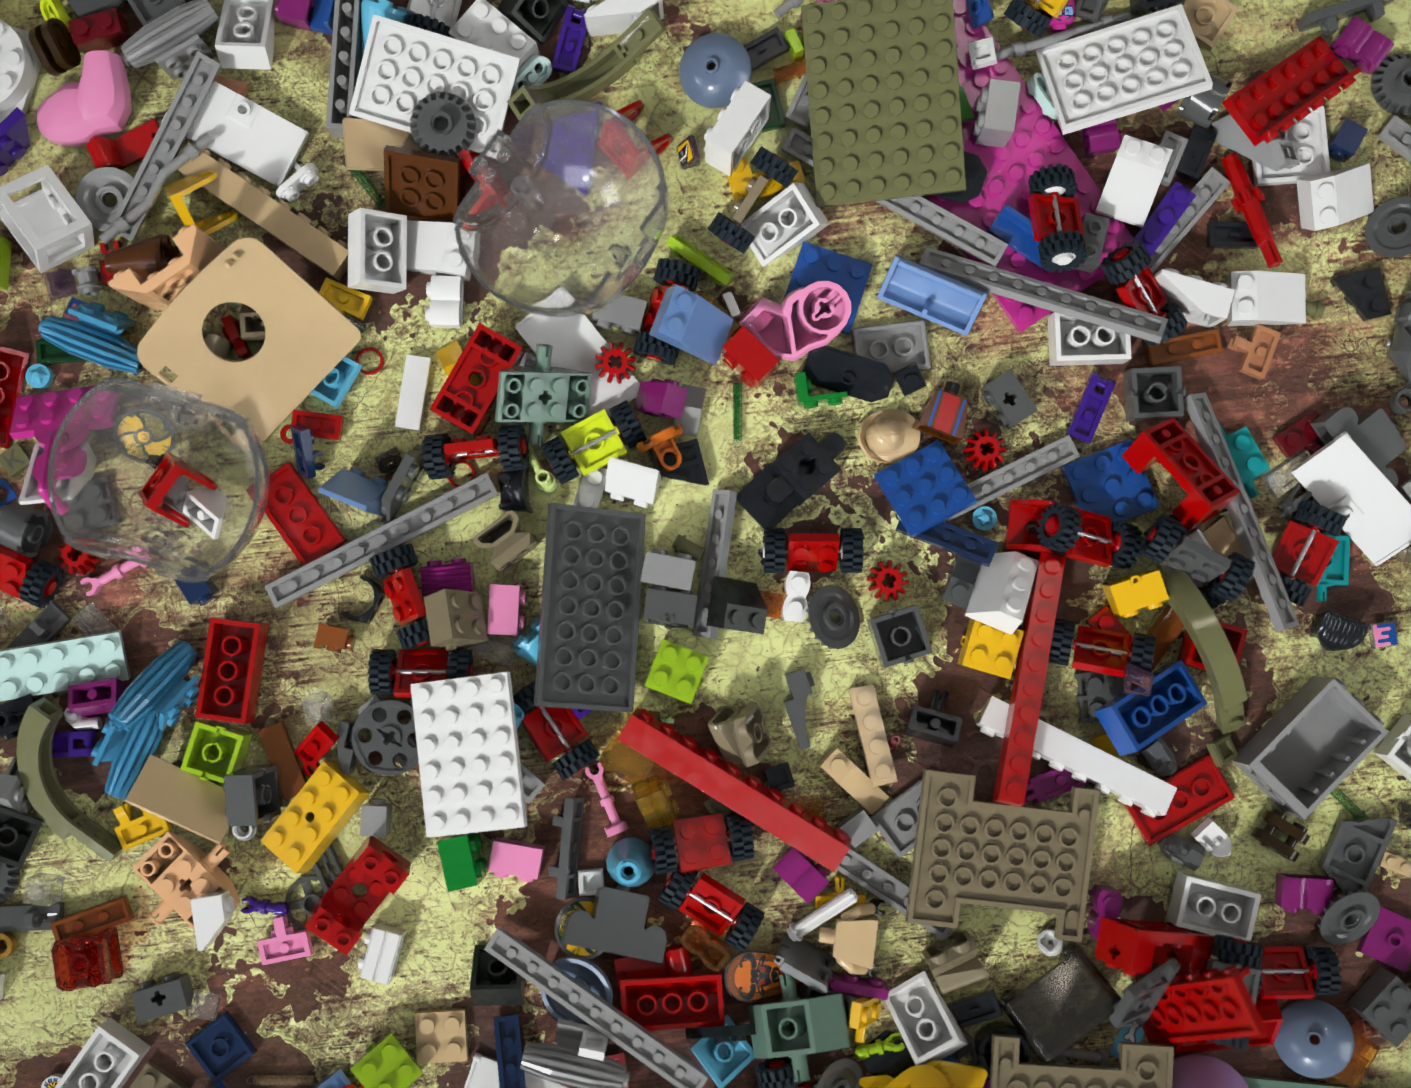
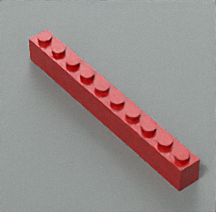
[993,552,1066,807]
[618,708,852,872]

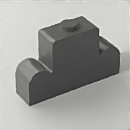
[1310,407,1407,487]
[560,885,667,963]

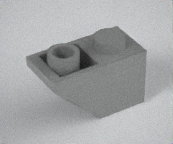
[592,295,648,336]

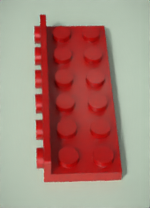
[1222,35,1362,146]
[1134,965,1267,1044]

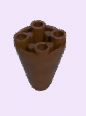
[104,234,180,279]

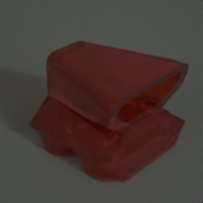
[51,927,124,992]

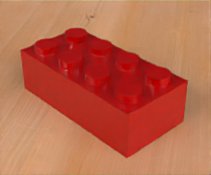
[195,617,269,724]

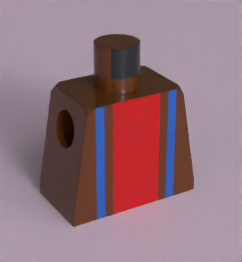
[912,381,968,445]

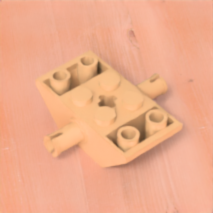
[132,831,241,930]

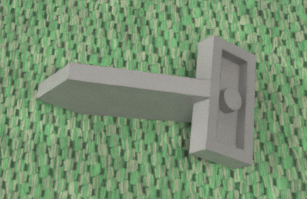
[1211,114,1300,171]

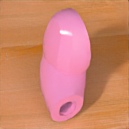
[36,50,132,147]
[738,281,851,361]

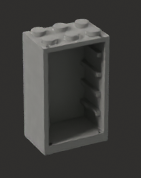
[1232,676,1389,820]

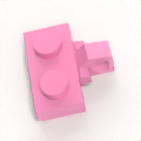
[257,914,314,965]

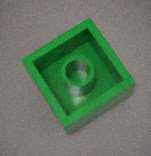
[437,832,488,892]

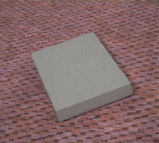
[851,319,931,373]
[869,777,923,858]

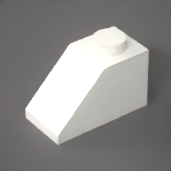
[183,487,228,540]
[190,890,235,951]

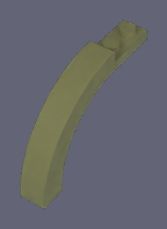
[507,8,666,122]
[1162,570,1247,735]
[16,697,123,862]

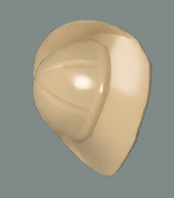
[857,409,920,464]

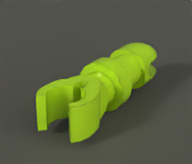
[855,1033,905,1059]

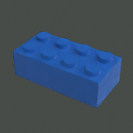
[1094,660,1208,756]

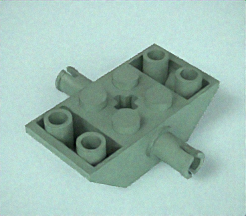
[495,344,592,445]
[747,974,851,1082]

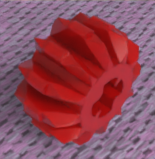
[595,342,636,384]
[963,429,1006,471]
[56,533,103,575]
[866,560,909,602]

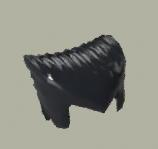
[496,467,533,513]
[1311,610,1368,651]

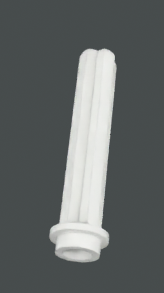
[787,888,858,942]

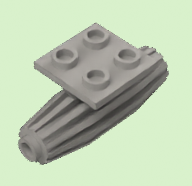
[119,0,220,80]
[520,1019,630,1088]

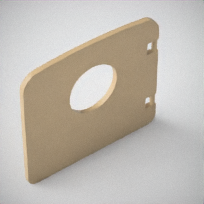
[137,237,361,451]

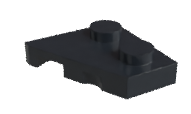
[1330,267,1392,321]
[650,439,709,486]
[685,1024,756,1043]

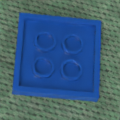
[784,241,873,335]
[1061,439,1159,524]
[874,440,977,538]

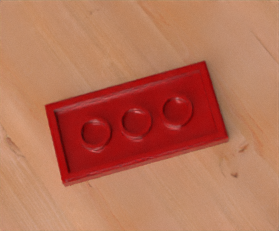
[249,461,347,566]
[1124,753,1235,846]

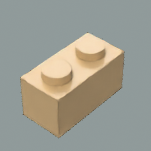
[1378,851,1411,877]

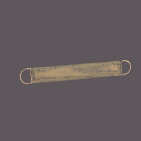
[247,1075,321,1086]

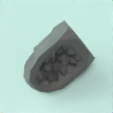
[1138,737,1177,776]
[1159,834,1205,871]

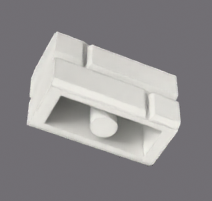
[358,923,406,985]

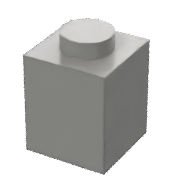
[360,798,392,837]
[837,807,878,848]

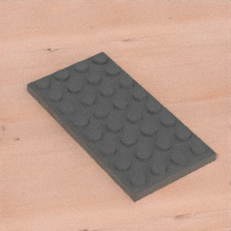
[534,503,646,713]

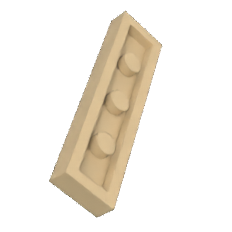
[848,684,898,788]

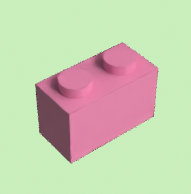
[487,584,527,636]
[488,837,545,882]

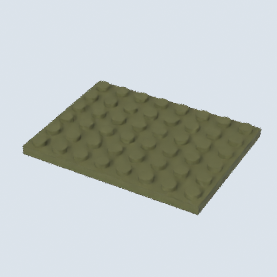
[801,0,966,208]

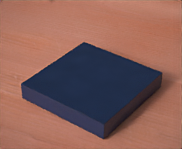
[185,1010,257,1084]

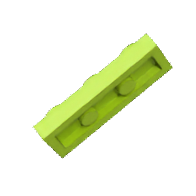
[665,233,736,286]

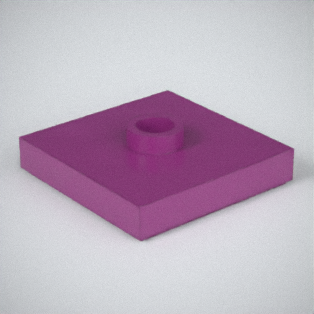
[1357,906,1411,973]

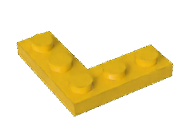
[726,154,806,203]

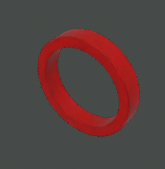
[355,347,384,375]
[448,460,476,487]

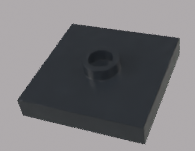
[736,464,797,529]

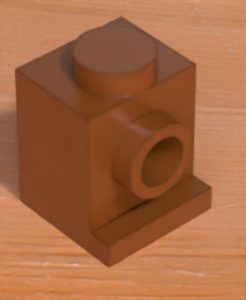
[313,623,356,653]

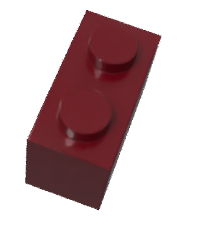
[68,8,131,54]

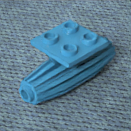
[38,302,144,374]
[108,640,199,732]
[91,712,166,799]

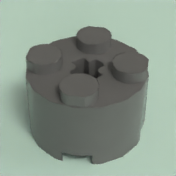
[1177,71,1233,129]
[0,501,53,558]

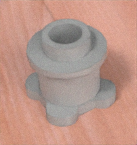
[72,266,103,296]

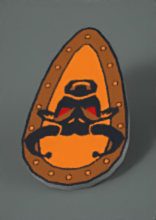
[724,950,803,1002]

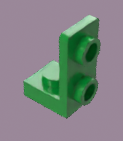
[794,372,848,409]

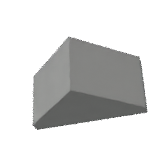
[674,384,706,437]

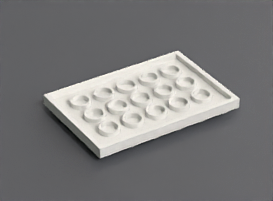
[1036,4,1213,135]
[349,14,521,158]
[410,672,528,837]

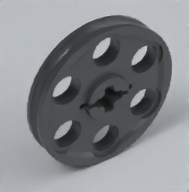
[352,699,419,776]

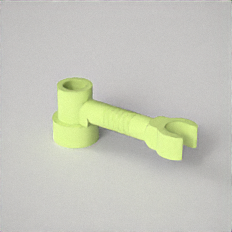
[525,431,557,493]

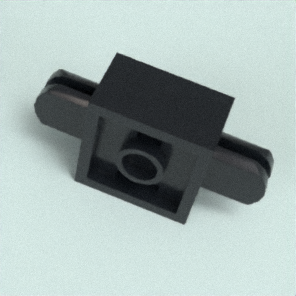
[764,432,845,506]

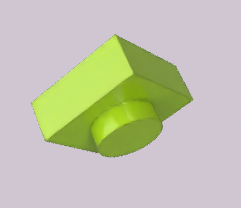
[784,28,804,62]

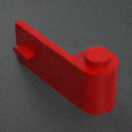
[86,119,160,170]
[613,943,693,990]

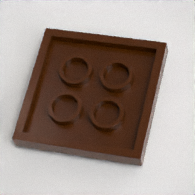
[384,145,460,224]

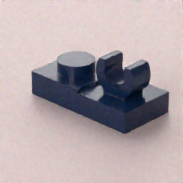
[290,424,325,479]

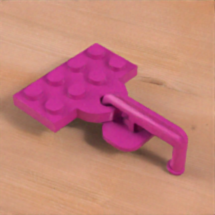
[9,382,118,516]

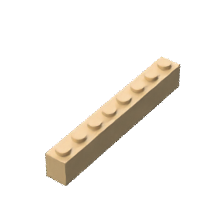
[177,142,348,281]

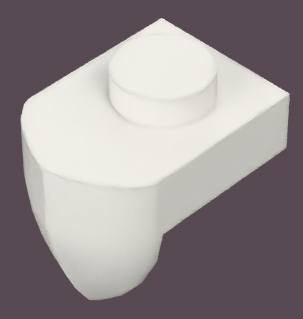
[1191,817,1232,857]

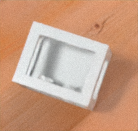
[0,165,95,273]

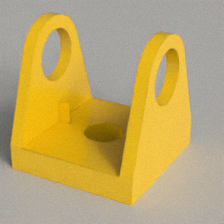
[164,170,238,235]

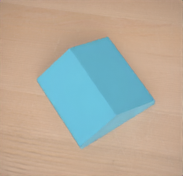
[310,357,363,409]
[690,1015,754,1088]

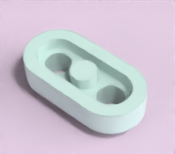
[514,54,552,92]
[1027,73,1057,119]

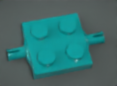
[1218,421,1270,499]
[1295,531,1350,602]

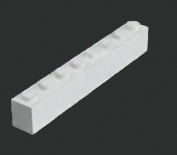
[976,696,1177,818]

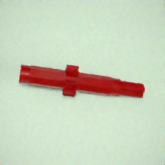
[1221,153,1283,268]

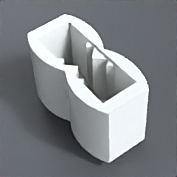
[425,275,464,328]
[781,571,810,622]

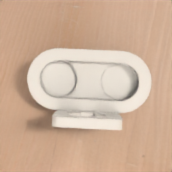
[276,161,319,203]

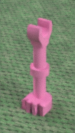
[80,544,153,596]
[585,762,629,837]

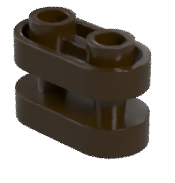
[28,18,81,76]
[1251,808,1310,863]

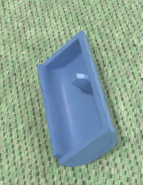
[877,254,988,336]

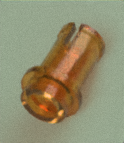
[773,59,805,84]

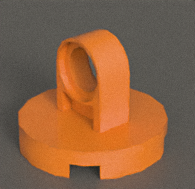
[636,424,684,471]

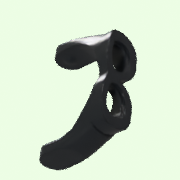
[340,574,386,624]

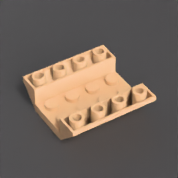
[108,224,226,311]

